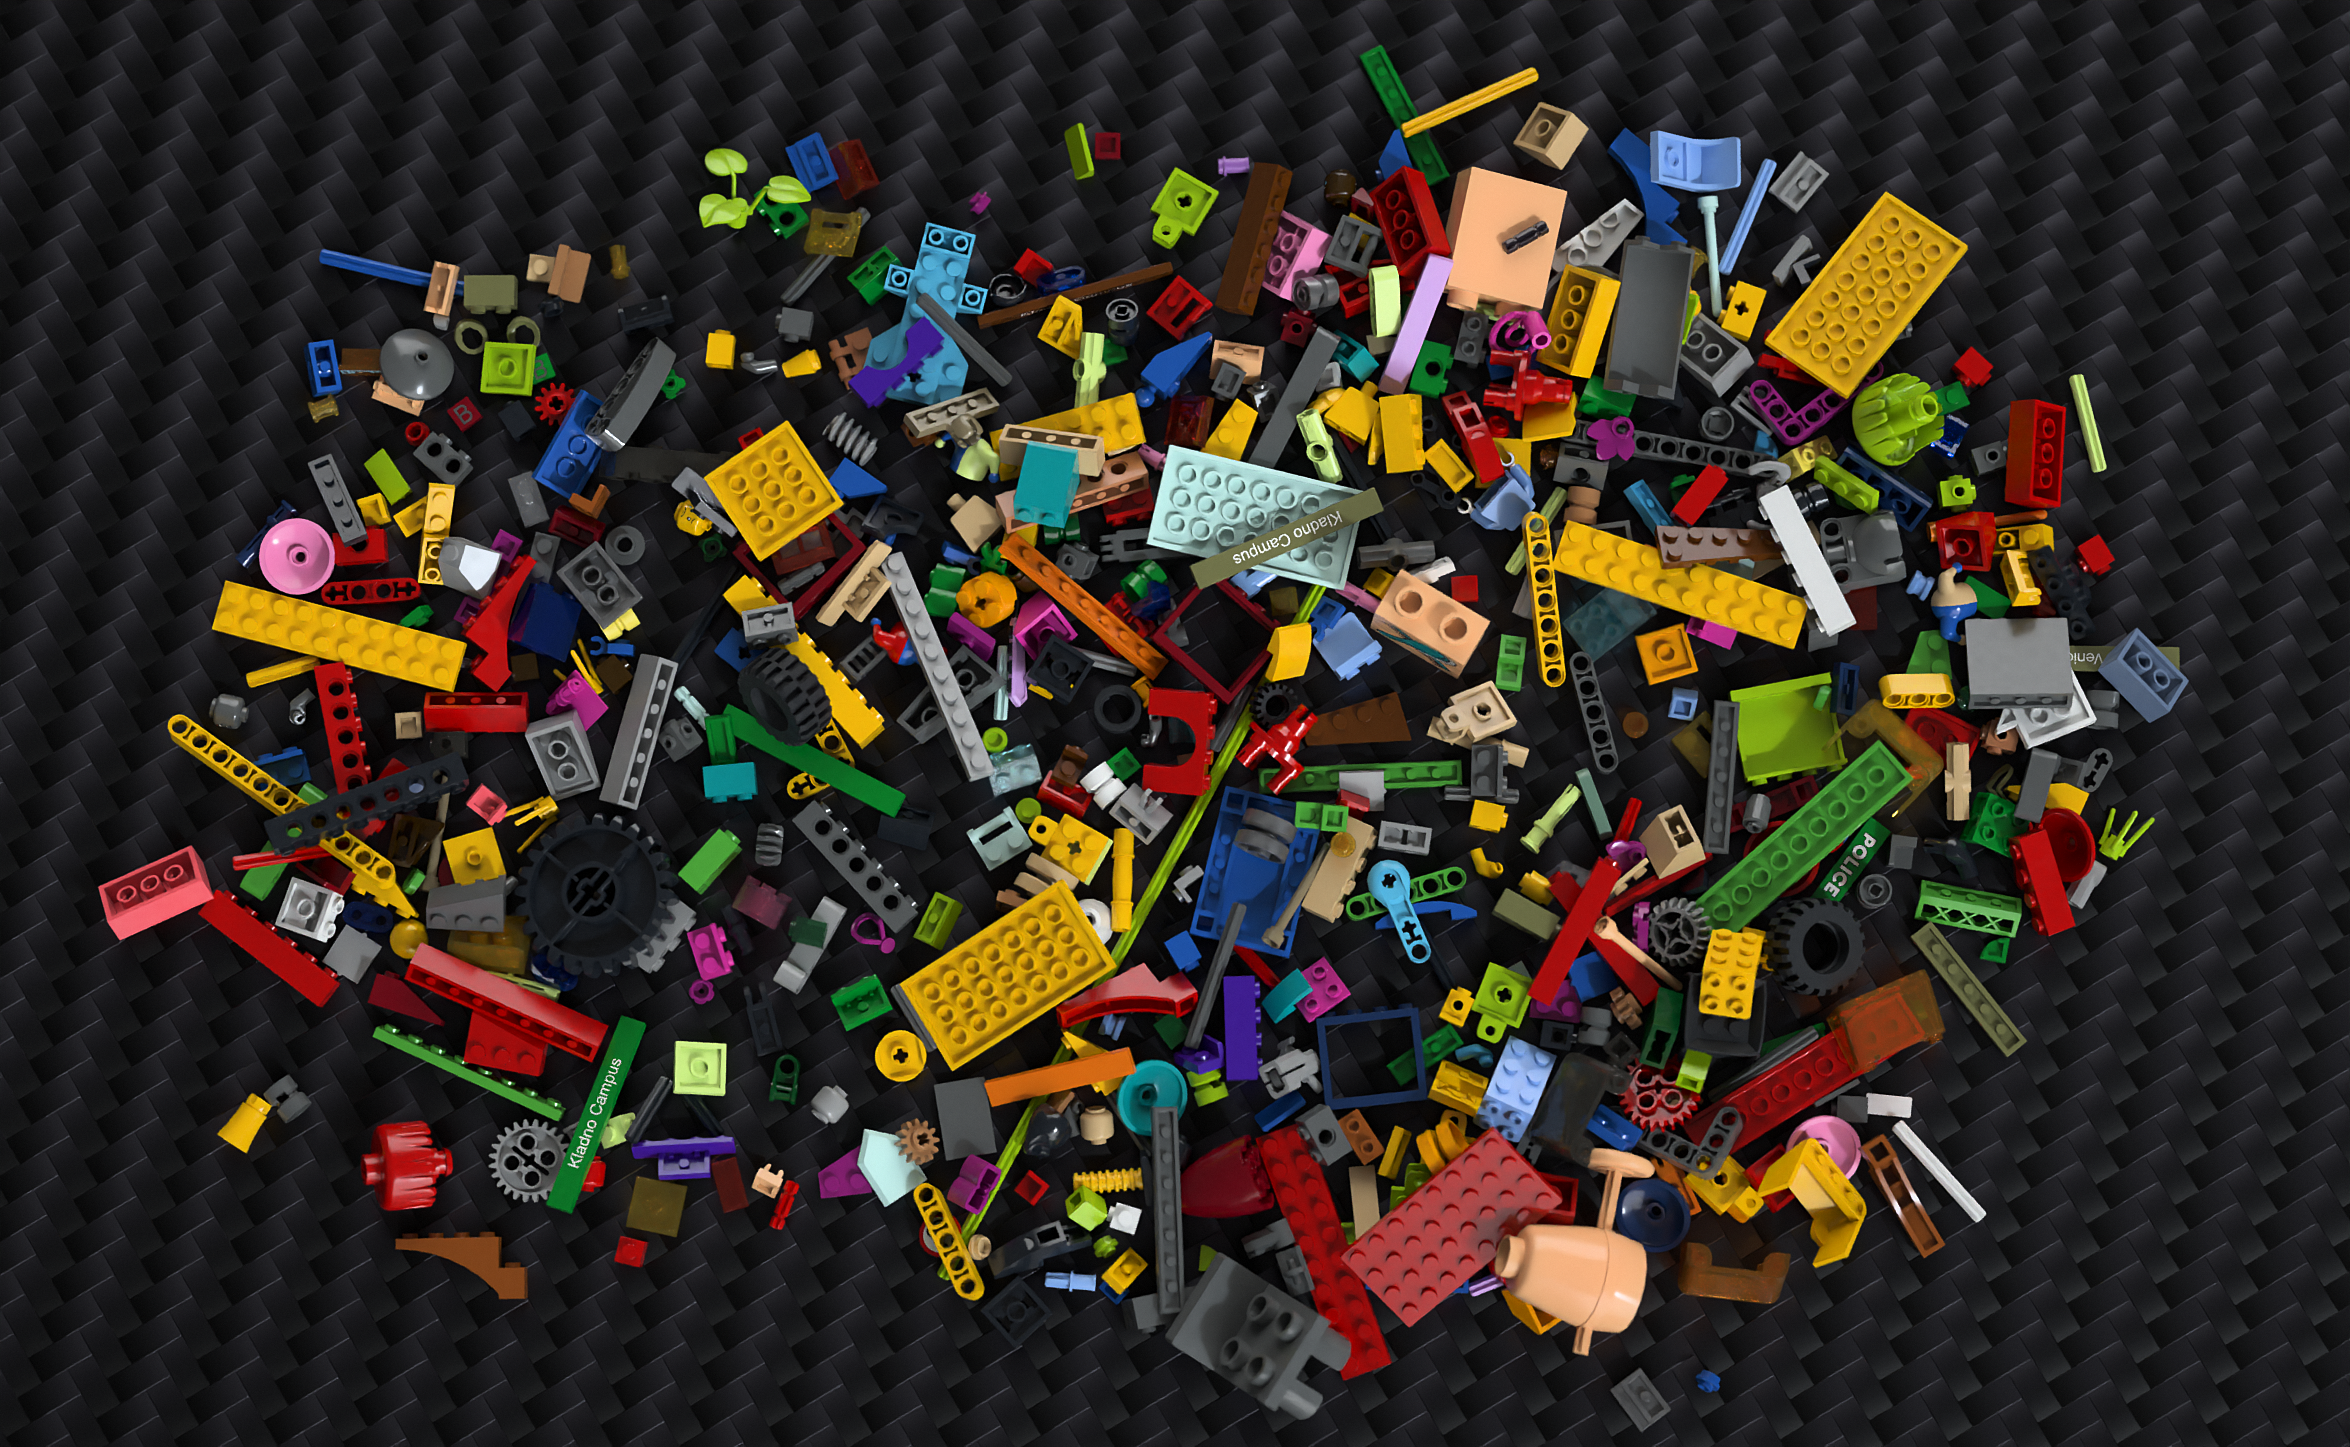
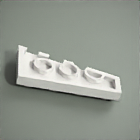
[1551,199,1644,273]

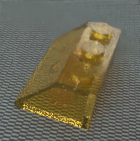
[447,915,530,974]

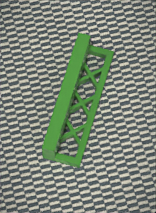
[1914,880,2022,938]

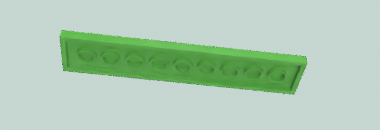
[1695,740,1914,935]

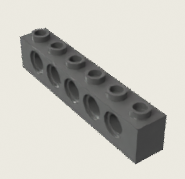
[792,800,919,934]

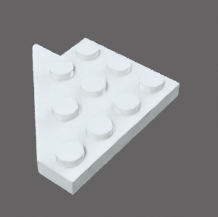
[1995,668,2097,750]

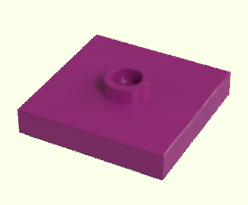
[946,612,996,662]

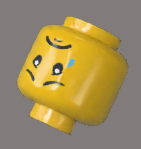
[674,499,713,536]

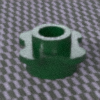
[698,534,727,563]

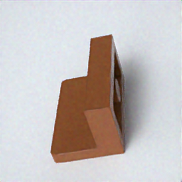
[569,484,610,520]

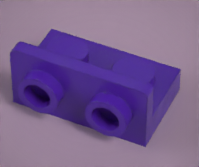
[1173,1034,1226,1075]

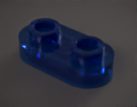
[1036,266,1086,296]
[343,902,394,933]
[530,954,578,991]

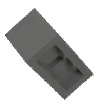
[413,431,473,488]

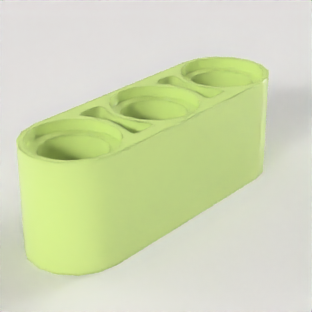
[1369,265,1401,338]

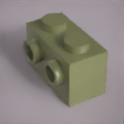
[464,275,518,314]

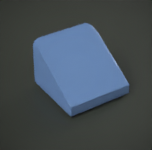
[1668,687,1698,721]

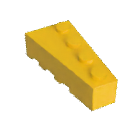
[1200,399,1258,462]

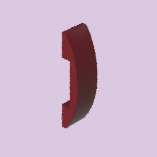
[1730,775,1819,834]

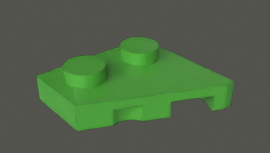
[1906,630,1952,679]

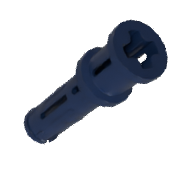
[235,499,300,568]

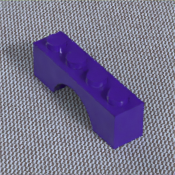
[848,316,945,409]

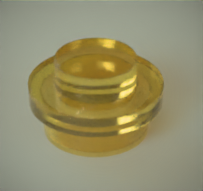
[1330,832,1356,858]

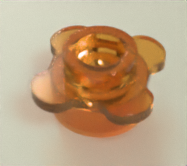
[1539,444,1558,470]

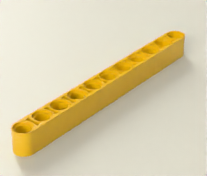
[168,715,396,889]

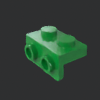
[830,974,893,1031]

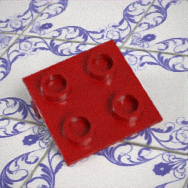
[1096,590,1157,658]

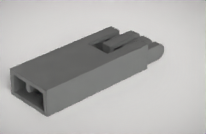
[1099,528,1195,564]

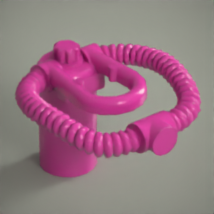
[1489,311,1552,354]

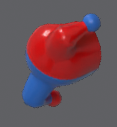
[870,618,948,666]

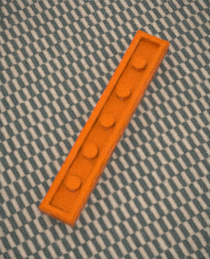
[984,1047,1137,1107]

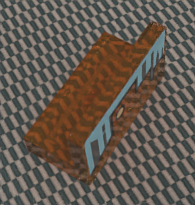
[338,349,382,376]

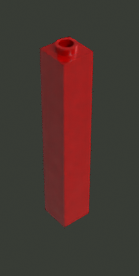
[1527,856,1622,1007]
[1546,871,1660,1007]

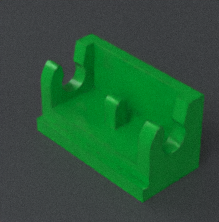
[847,246,904,306]

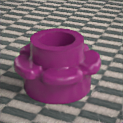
[969,192,991,215]
[689,979,714,1004]

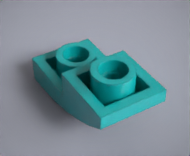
[1261,968,1313,1024]

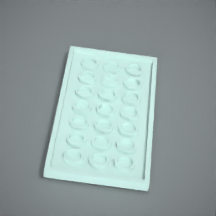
[1146,445,1363,591]

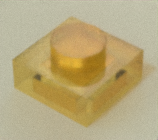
[1269,587,1299,617]

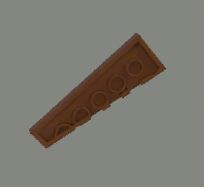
[1654,525,1785,569]

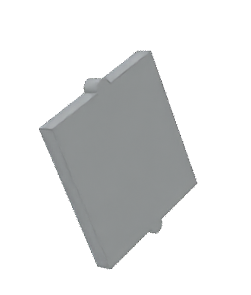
[1337,770,1387,811]
[322,924,382,984]

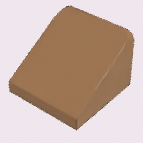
[1046,1089,1075,1114]

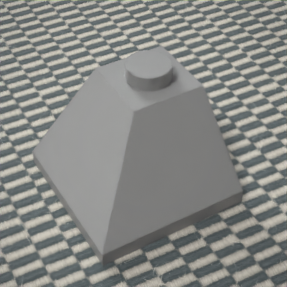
[438,537,502,600]

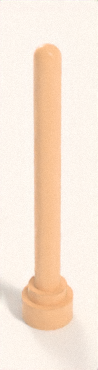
[1594,916,1683,991]

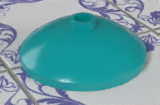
[1116,1060,1187,1136]

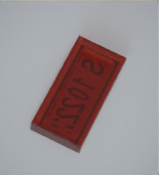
[711,1157,749,1213]

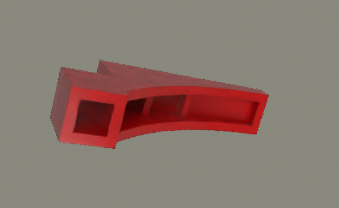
[461,554,537,692]
[1056,963,1198,1030]

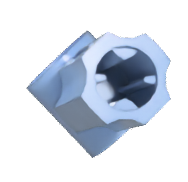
[1228,569,1278,600]

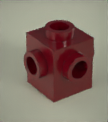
[1280,306,1318,348]

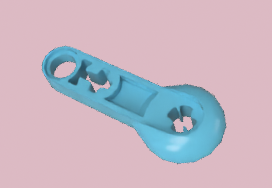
[1367,860,1431,964]

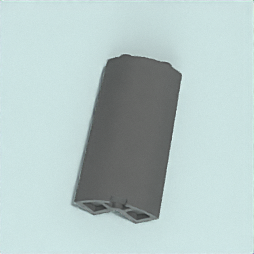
[1603,236,1695,400]

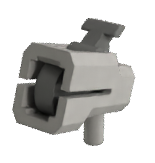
[1259,1036,1324,1099]

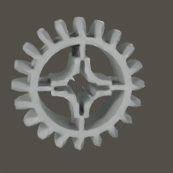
[1648,897,1713,967]

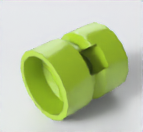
[1186,1068,1229,1107]

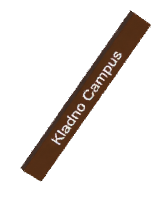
[977,262,1173,329]

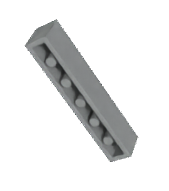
[599,654,678,810]

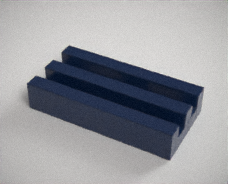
[1830,662,1860,716]

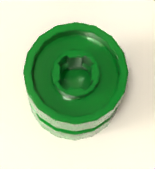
[1120,559,1168,606]

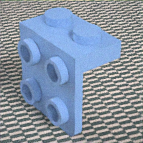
[1312,612,1382,681]

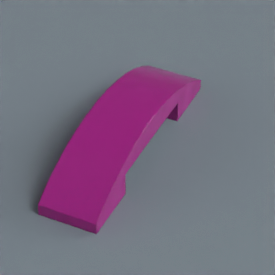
[453,529,523,624]

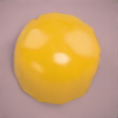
[390,918,429,959]

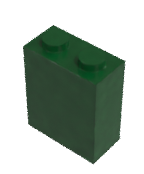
[1639,987,1684,1069]

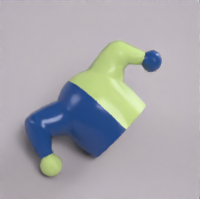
[935,431,1001,483]

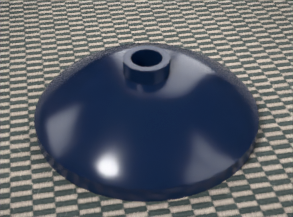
[1615,1178,1691,1252]

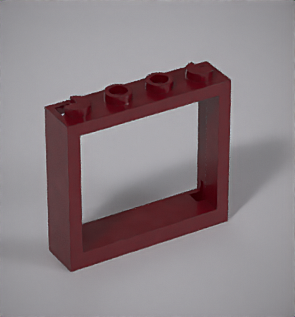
[733,512,868,621]
[1149,577,1283,705]

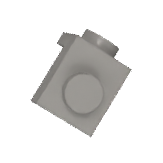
[1173,865,1204,905]

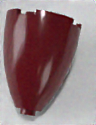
[1180,1135,1274,1218]

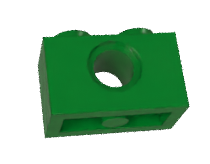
[1409,340,1454,399]

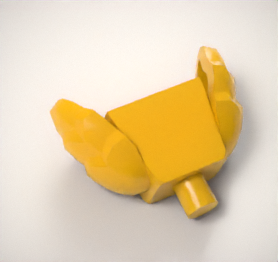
[1306,381,1385,465]

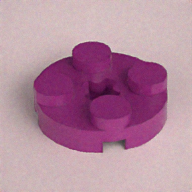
[1633,902,1651,953]

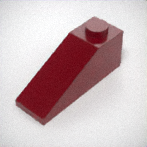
[368,971,445,1026]

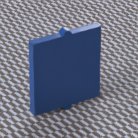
[1567,951,1619,1003]

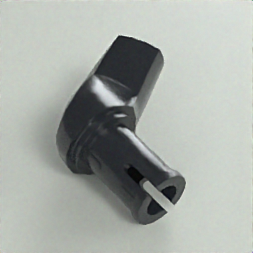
[1923,837,1979,880]

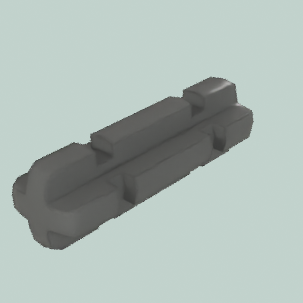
[777,559,825,595]

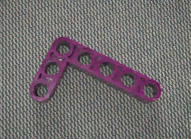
[1748,361,1884,447]

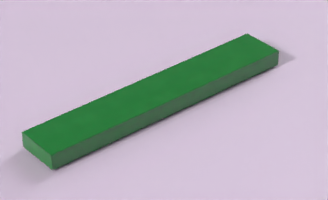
[1359,45,1450,188]

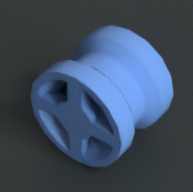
[1905,570,1935,601]
[1098,1014,1126,1041]

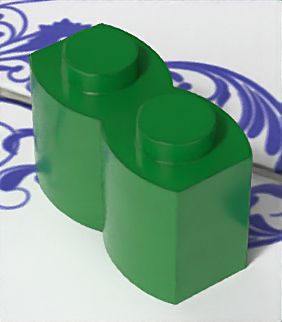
[923,563,971,619]

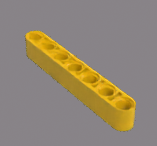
[1522,511,1566,687]

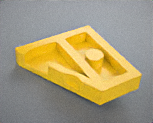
[1037,295,1083,360]

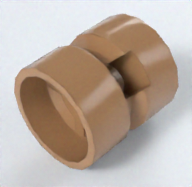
[1563,486,1601,526]

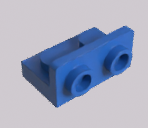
[252,746,313,791]
[1580,1104,1643,1153]

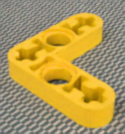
[787,718,855,801]

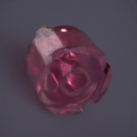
[731,875,792,930]

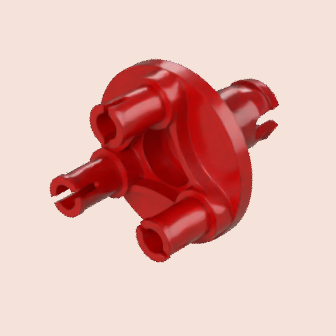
[1483,349,1573,421]
[1235,704,1318,795]

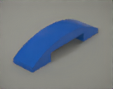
[1374,901,1477,930]

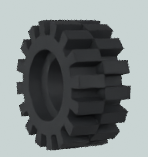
[1249,683,1299,729]

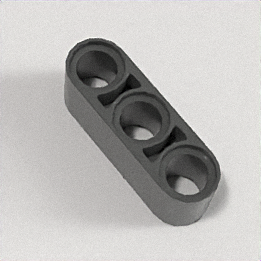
[2014,747,2058,823]

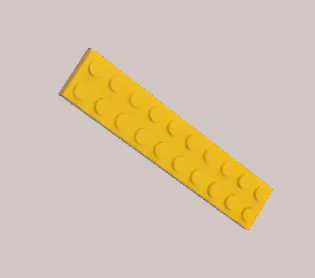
[1553,520,1808,650]
[212,581,467,693]

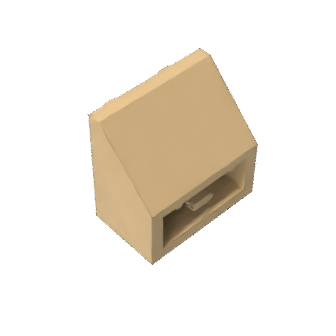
[1639,805,1706,879]

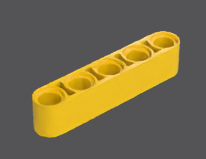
[914,1183,984,1300]

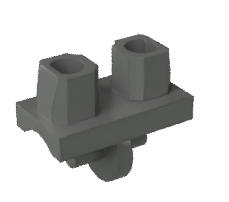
[1275,1245,1316,1297]

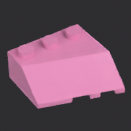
[1261,210,1333,302]

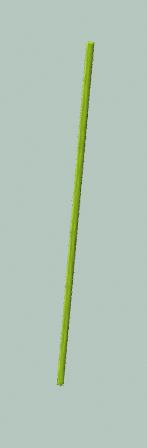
[937,584,1326,1280]

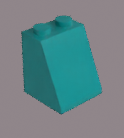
[1014,441,1080,528]

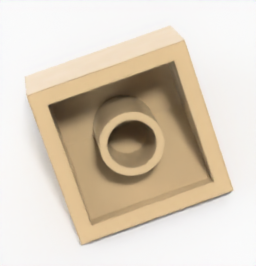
[1513,102,1589,170]

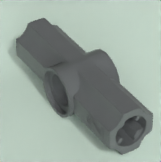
[1356,538,1435,571]

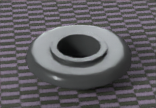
[605,526,645,565]

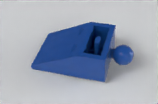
[1135,331,1212,407]

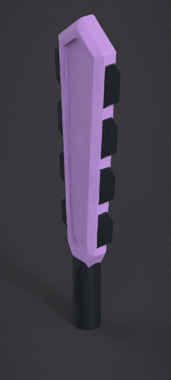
[1006,591,1029,707]

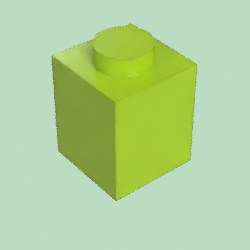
[1675,1049,1712,1093]
[1065,1185,1108,1231]

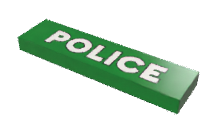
[1810,817,1891,902]

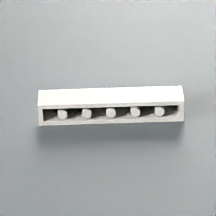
[1758,485,1857,637]

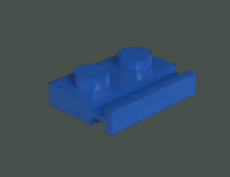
[785,132,839,193]

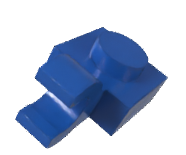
[940,540,983,575]
[590,636,636,658]

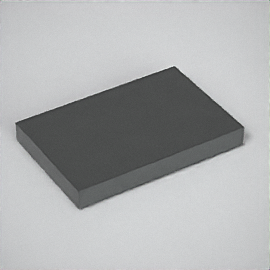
[934,1076,997,1161]

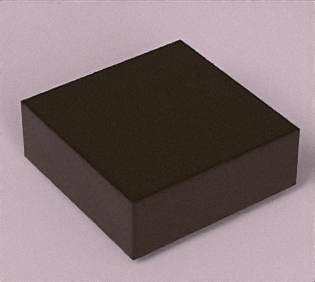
[510,653,540,682]

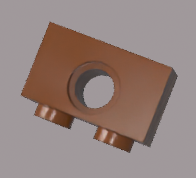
[1338,1109,1385,1166]

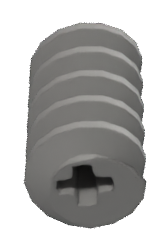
[822,412,878,466]

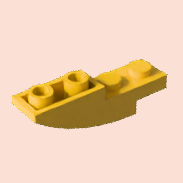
[418,483,455,585]

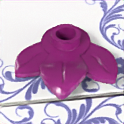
[1587,416,1635,461]
[1605,840,1647,883]

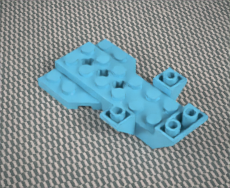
[864,222,988,407]

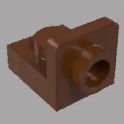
[1050,745,1089,789]

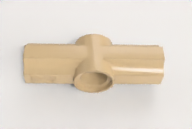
[1945,742,1971,820]

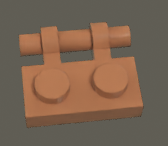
[828,327,872,390]

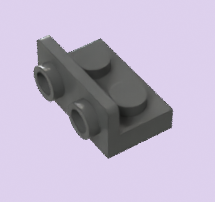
[742,602,799,650]
[1470,744,1508,797]

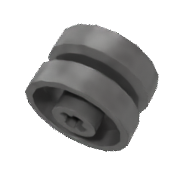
[1233,809,1298,864]

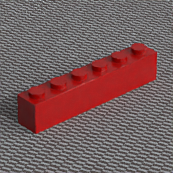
[198,889,341,1007]

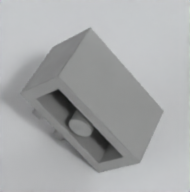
[1109,783,1173,845]

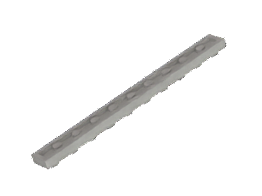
[879,551,995,782]

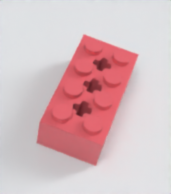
[98,845,214,940]

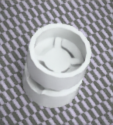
[1080,762,1127,810]

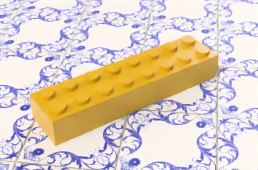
[723,575,885,749]

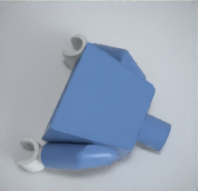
[1457,451,1537,531]

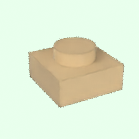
[527,254,556,283]
[395,712,423,740]

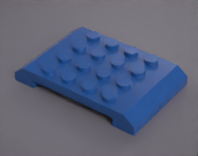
[1189,786,1320,958]

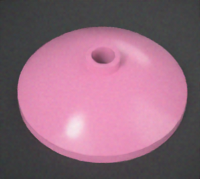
[259,518,335,594]
[1786,1115,1861,1179]

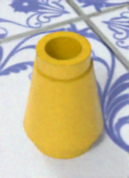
[782,349,821,378]

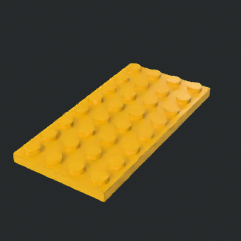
[1765,191,1968,400]
[899,879,1117,1071]

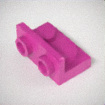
[687,923,735,981]

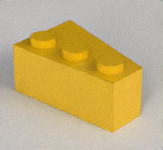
[1379,394,1425,473]

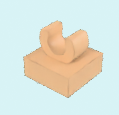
[752,1164,783,1199]

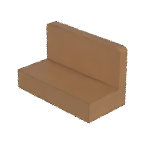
[548,244,591,303]

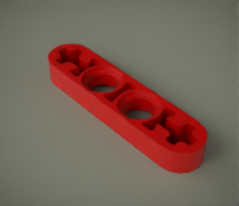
[321,578,421,606]

